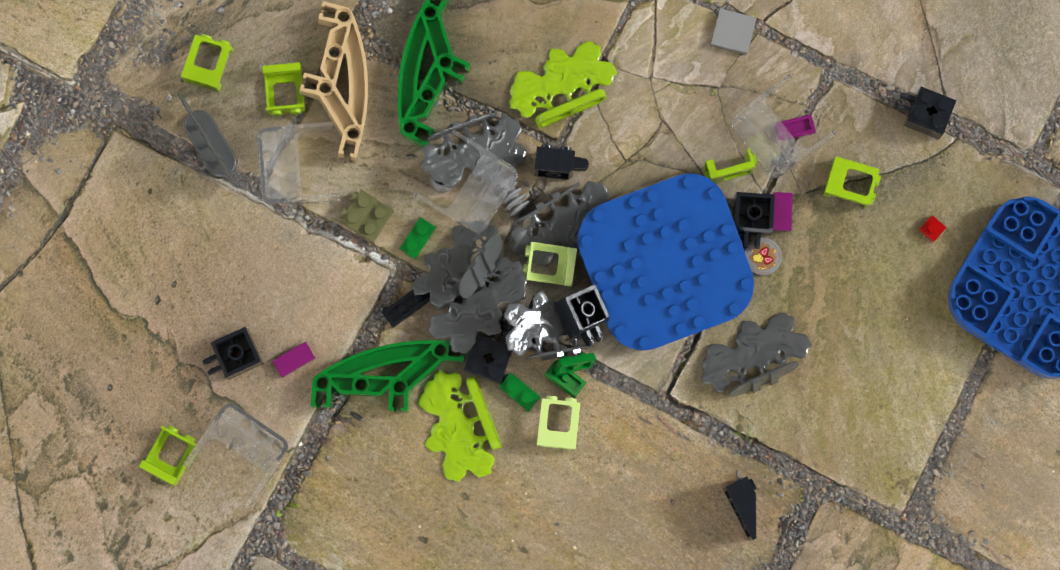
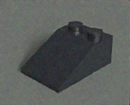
[722,476,757,541]

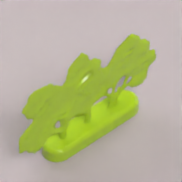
[509,41,617,128]
[418,370,502,482]

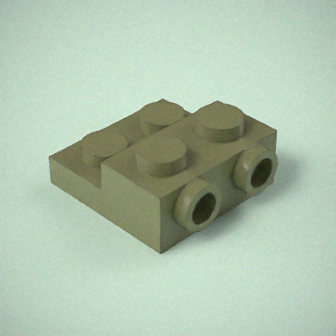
[340,189,394,243]

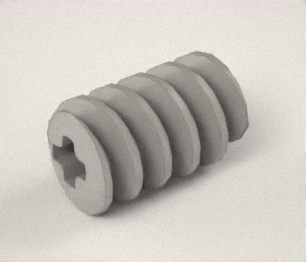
[492,174,529,217]

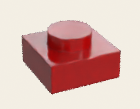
[919,215,947,242]

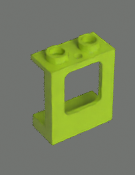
[181,34,234,92]
[262,62,306,116]
[703,149,757,184]
[823,156,881,209]
[139,425,198,486]

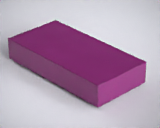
[774,114,816,142]
[773,192,793,232]
[273,341,316,378]

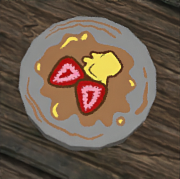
[745,238,782,276]

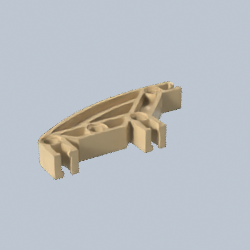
[300,1,368,161]

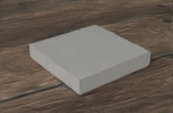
[711,8,756,55]

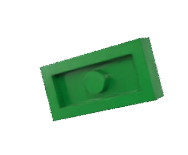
[399,217,436,260]
[554,353,596,375]
[544,360,587,399]
[499,373,541,412]

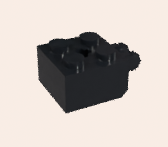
[896,86,957,140]
[534,144,589,180]
[733,192,775,249]
[554,285,609,347]
[203,327,264,380]
[464,328,513,385]

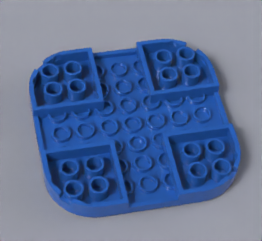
[577,173,754,350]
[948,197,1060,379]

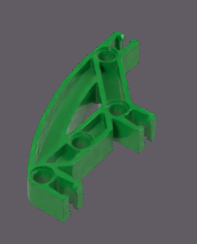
[398,0,471,148]
[310,340,465,413]

